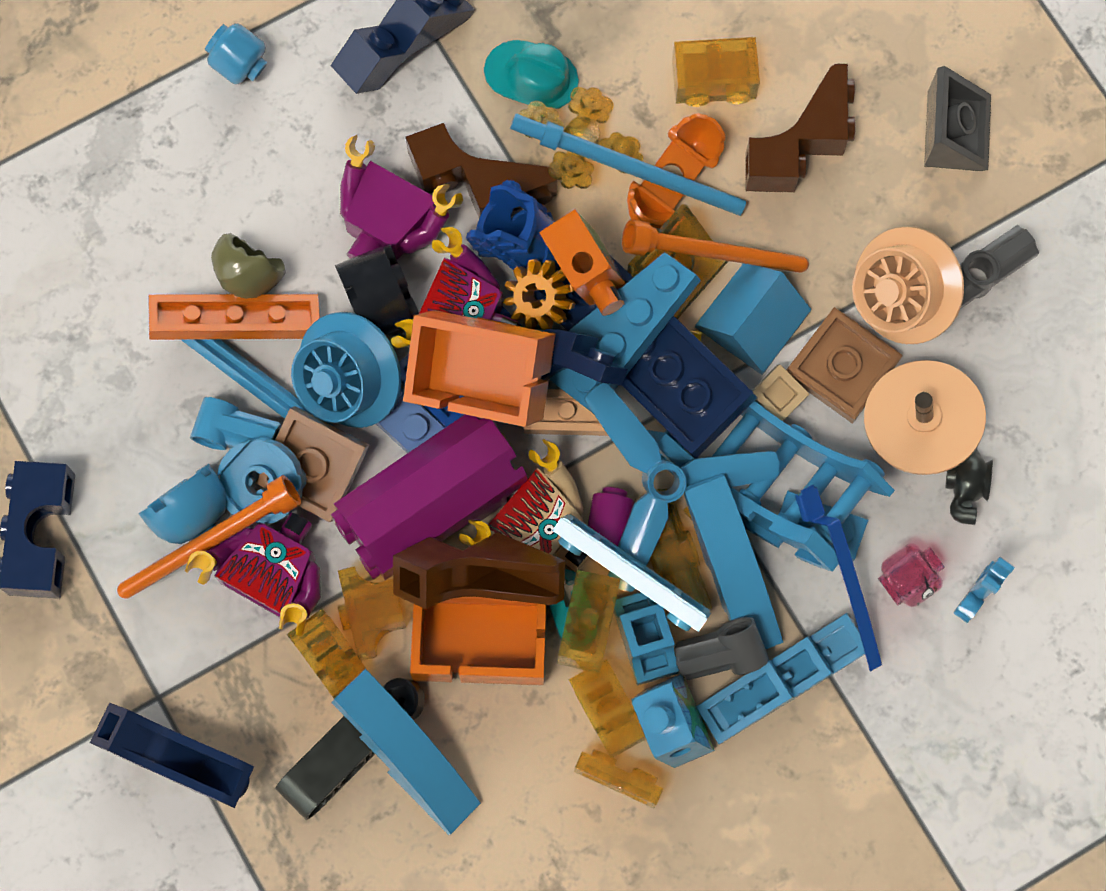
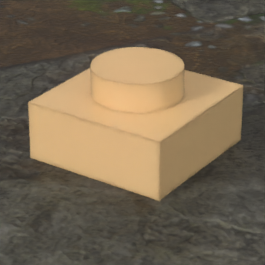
[752,364,809,421]

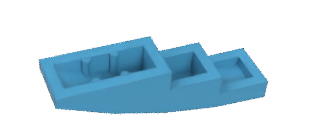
[684,473,784,649]
[697,613,865,744]
[331,669,481,835]

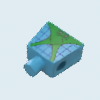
[631,674,715,768]

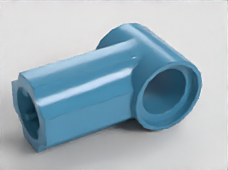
[190,397,281,450]

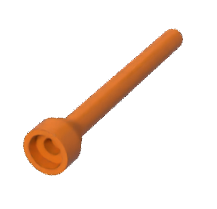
[622,219,809,273]
[117,475,301,599]

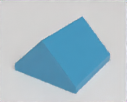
[695,264,811,375]

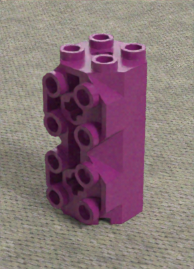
[331,414,527,580]

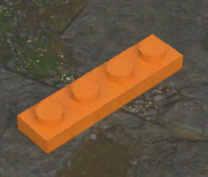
[148,294,320,340]

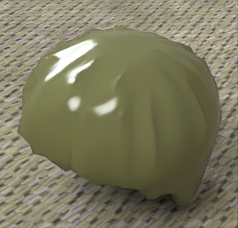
[211,233,286,299]

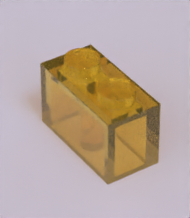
[672,37,760,107]
[557,570,620,673]

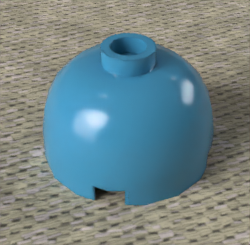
[138,464,227,544]

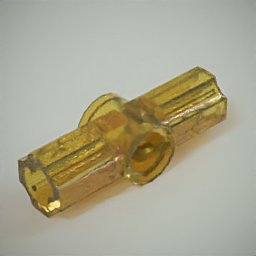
[635,488,712,611]

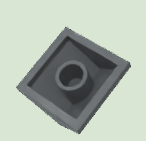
[924,66,991,171]

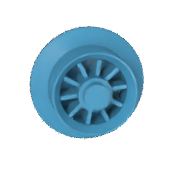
[291,312,401,428]

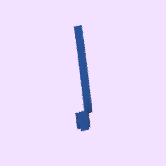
[795,484,882,671]

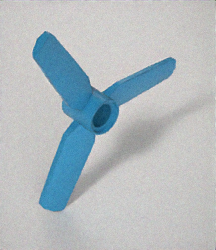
[585,383,780,592]

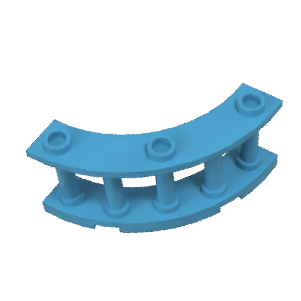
[647,401,895,572]

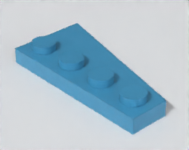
[549,252,701,413]

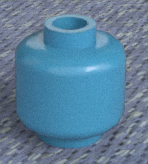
[205,23,268,85]

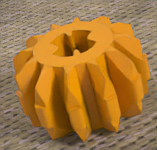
[503,259,576,330]

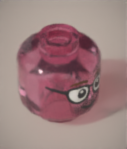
[878,543,945,607]

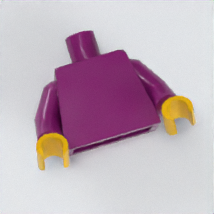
[340,135,463,259]

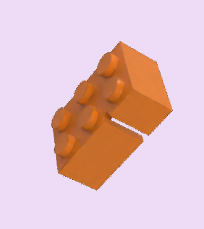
[403,310,555,427]
[410,597,546,685]

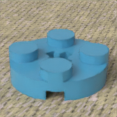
[217,437,307,524]

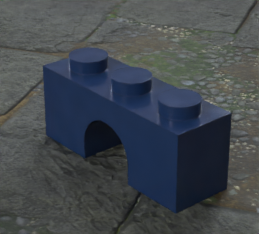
[0,461,75,599]

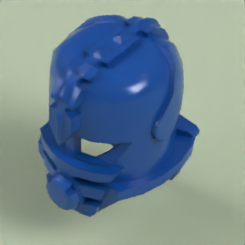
[466,180,557,270]

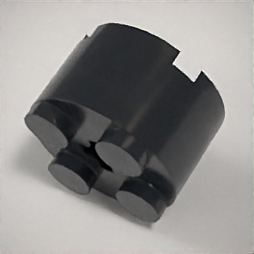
[335,244,419,336]

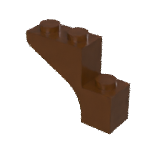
[745,63,855,193]
[405,123,557,218]
[393,532,565,609]

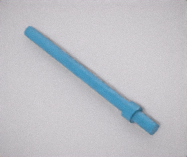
[510,113,746,216]

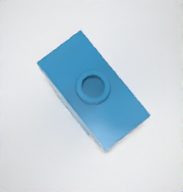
[611,592,679,686]

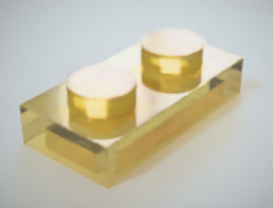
[574,749,663,809]

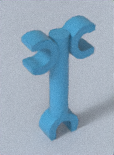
[953,557,1015,623]

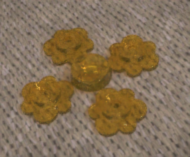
[519,87,643,189]

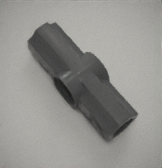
[960,225,1039,309]

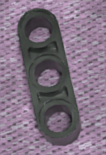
[275,716,375,820]

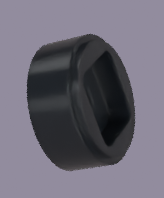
[383,678,425,720]

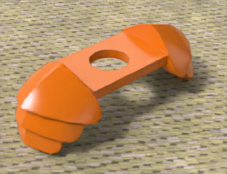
[627,113,725,228]

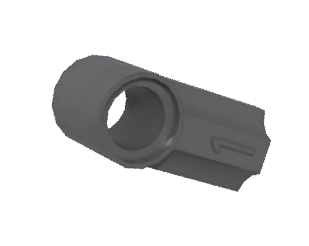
[674,617,769,680]

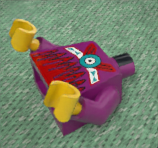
[391,227,520,348]
[185,512,321,636]

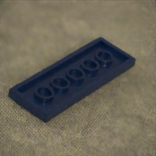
[534,255,758,458]

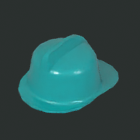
[484,40,579,110]

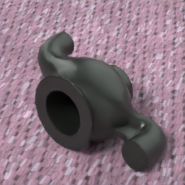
[945,448,993,525]

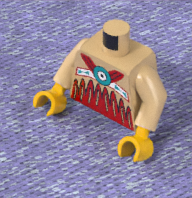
[459,439,589,572]

